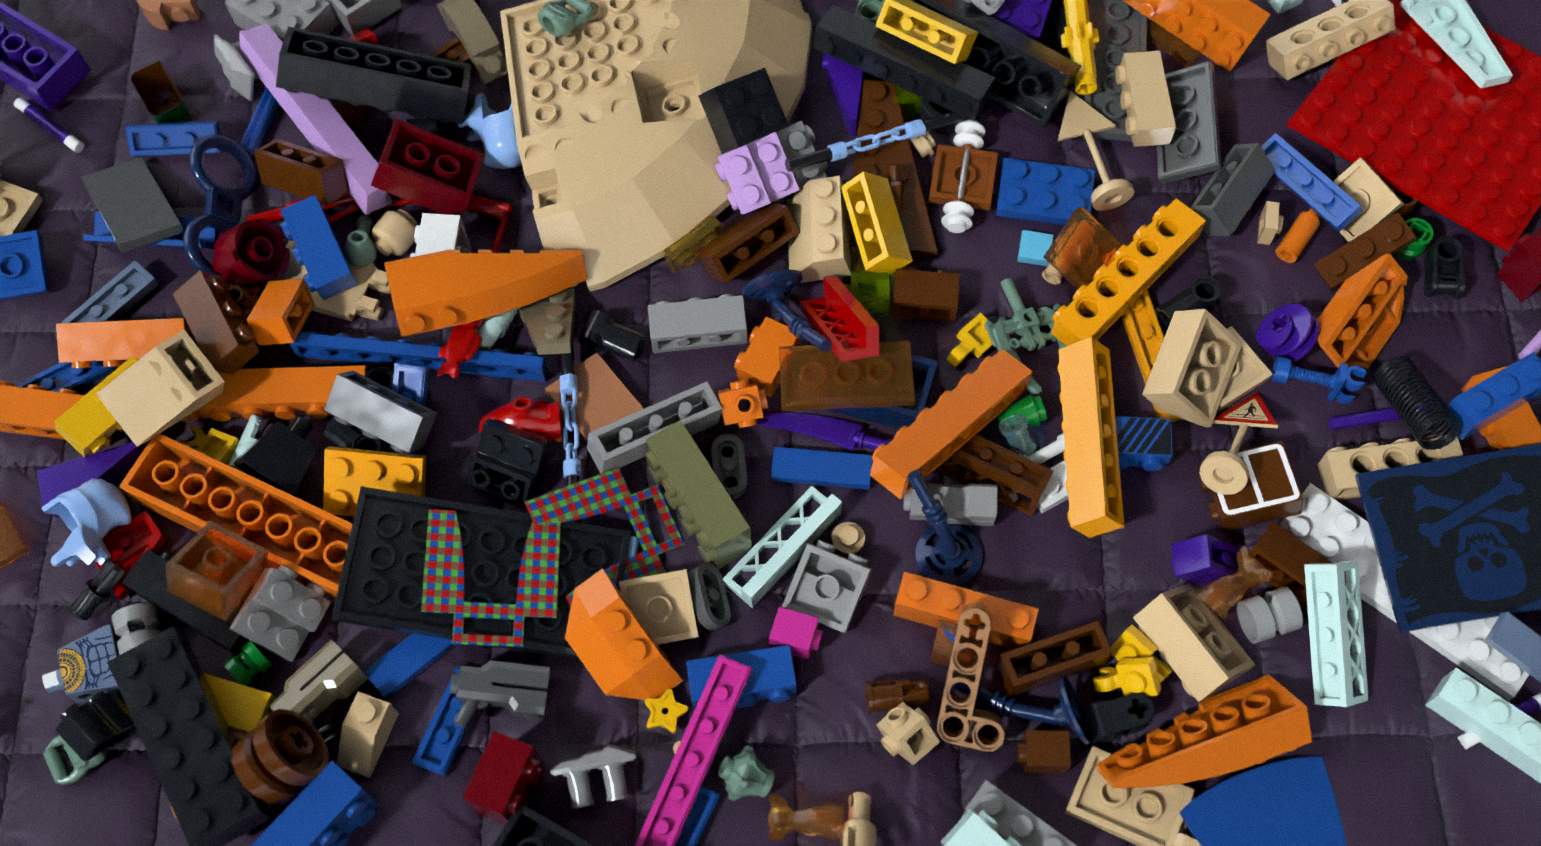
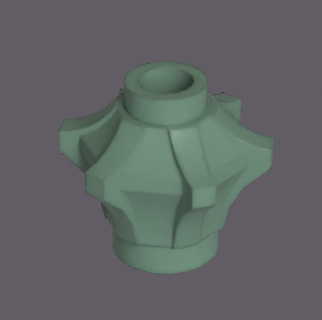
[719,745,774,801]

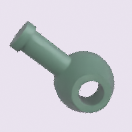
[344,216,377,266]

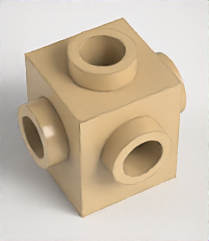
[876,702,939,765]

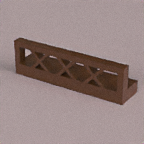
[935,434,1053,517]

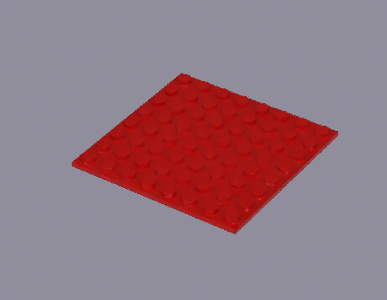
[1287,0,1541,253]

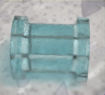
[999,414,1037,457]

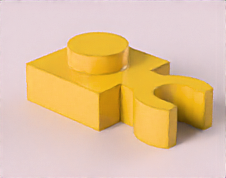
[179,426,239,465]

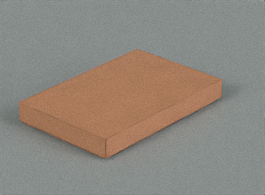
[545,352,644,443]

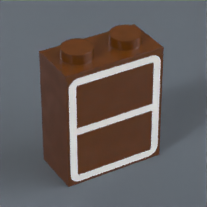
[1198,441,1304,532]

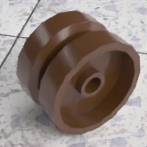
[232,709,329,805]

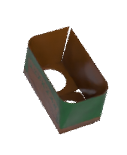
[131,60,192,123]

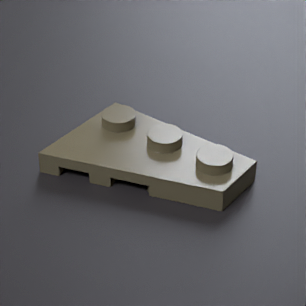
[518,289,576,355]

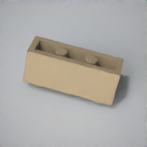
[1115,51,1176,147]

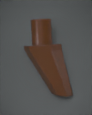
[887,164,904,213]

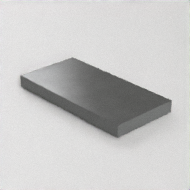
[1156,61,1222,184]
[82,157,183,253]

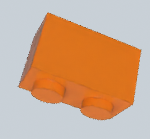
[246,278,315,346]
[734,317,800,398]

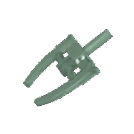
[984,278,1066,396]

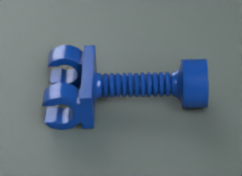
[1271,356,1367,404]

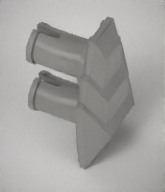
[214,35,259,101]
[550,744,636,808]

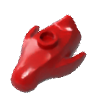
[479,397,564,442]

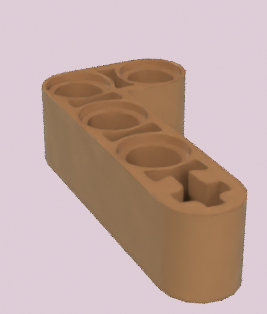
[937,603,1004,752]

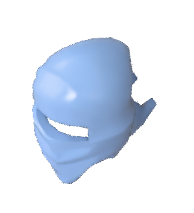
[458,93,522,169]
[41,478,132,566]

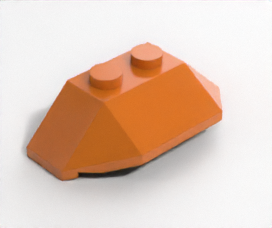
[1317,253,1408,368]
[565,568,684,700]

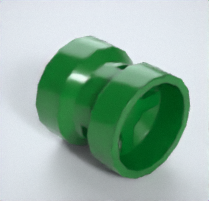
[1395,218,1434,261]
[222,640,273,686]

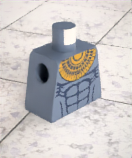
[42,624,121,703]

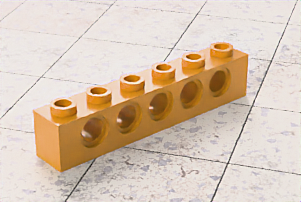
[1051,198,1206,346]

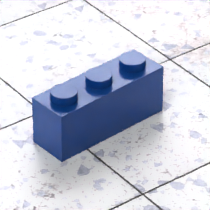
[280,195,358,301]
[1445,352,1541,441]
[686,645,796,710]

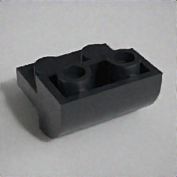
[466,418,549,508]

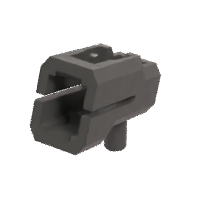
[450,660,550,728]

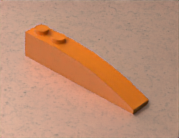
[384,249,587,337]
[1096,675,1312,788]

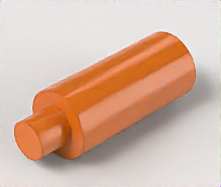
[1275,208,1320,263]

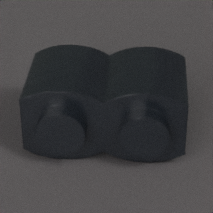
[55,690,137,761]

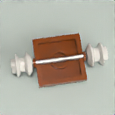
[929,119,998,233]

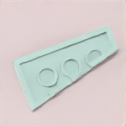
[1400,0,1513,88]

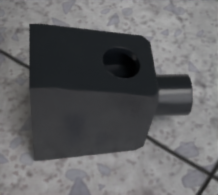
[233,416,316,496]

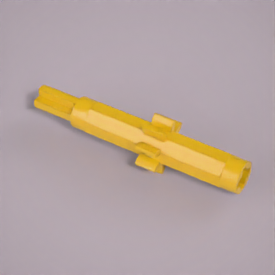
[1061,0,1100,95]

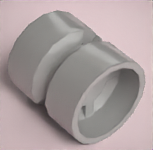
[1237,587,1303,644]
[111,603,162,655]

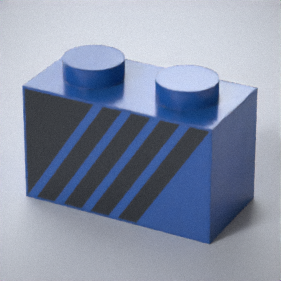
[1115,416,1172,471]

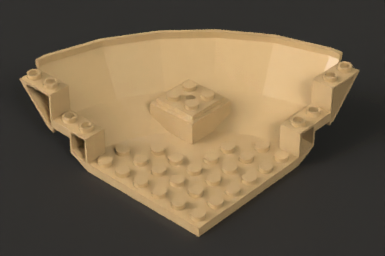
[500,0,813,292]

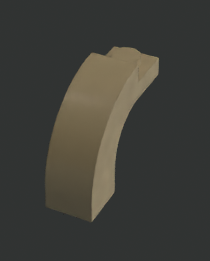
[436,0,508,84]

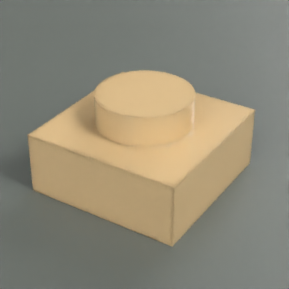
[1257,201,1283,245]

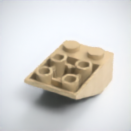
[96,330,225,447]

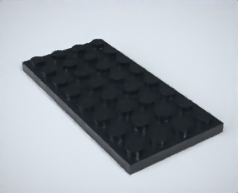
[332,486,631,660]

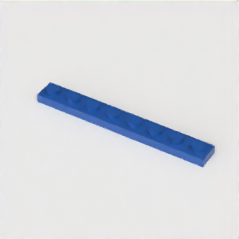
[289,330,548,382]

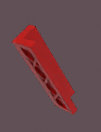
[800,275,879,362]

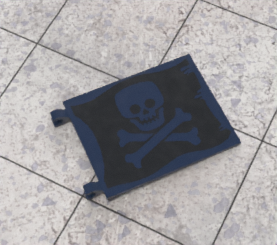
[1355,444,1541,633]

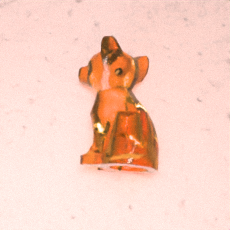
[1194,546,1274,620]
[767,794,845,841]

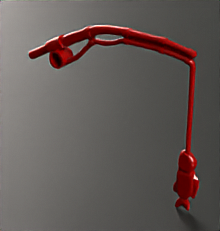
[246,192,513,378]

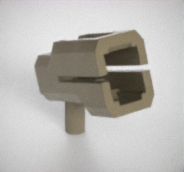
[269,639,368,725]

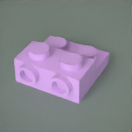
[715,132,800,215]

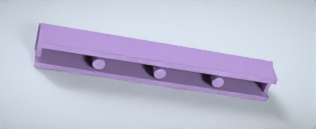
[239,23,392,215]

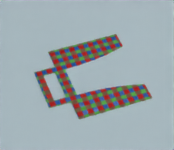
[524,467,684,608]
[421,509,561,647]

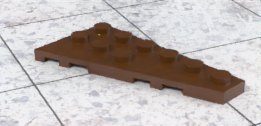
[849,80,938,258]

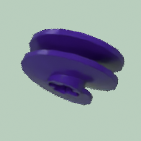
[1256,303,1320,363]

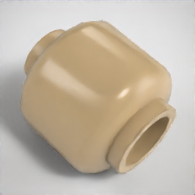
[372,209,418,256]

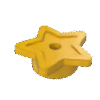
[645,689,689,733]

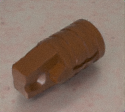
[864,678,929,713]

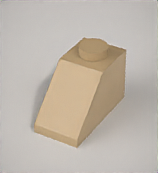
[337,692,399,779]

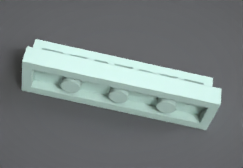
[722,486,842,608]
[1304,561,1368,707]

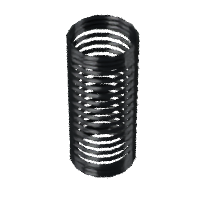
[1374,356,1461,450]

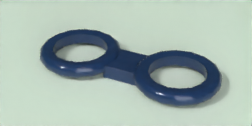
[183,134,258,284]

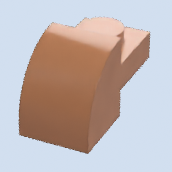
[136,0,201,30]

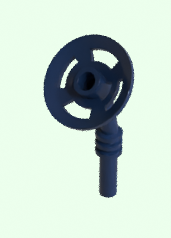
[741,270,832,352]
[908,470,983,587]
[954,675,1092,744]

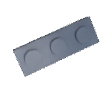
[62,260,159,323]

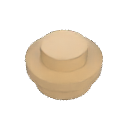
[910,132,936,158]
[831,522,865,555]

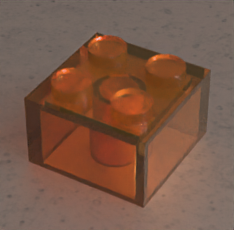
[166,521,268,621]

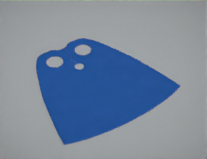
[1179,757,1347,846]

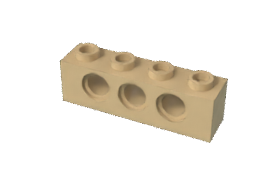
[1265,0,1395,80]
[1317,434,1464,500]

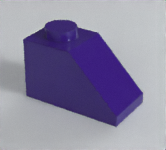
[1171,534,1248,584]

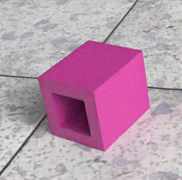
[769,607,823,660]

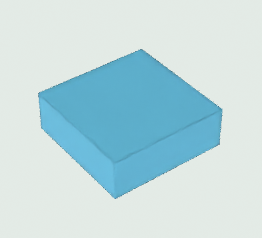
[1017,230,1053,267]

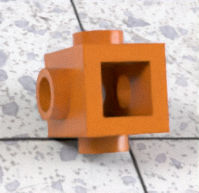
[718,379,768,428]

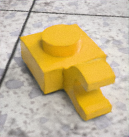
[946,312,993,368]
[1110,625,1172,683]
[1093,658,1161,696]

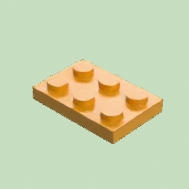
[323,446,427,517]

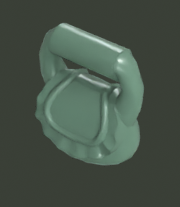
[538,0,595,37]
[43,735,107,785]

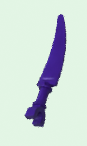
[756,412,892,451]

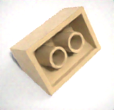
[787,175,852,283]
[1142,309,1242,427]
[1133,583,1255,702]

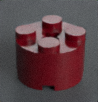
[212,219,290,288]

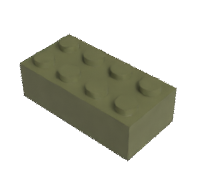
[644,420,752,570]

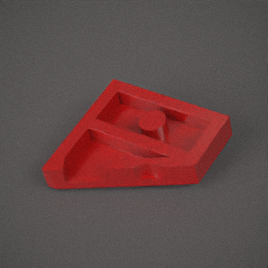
[95,510,166,601]

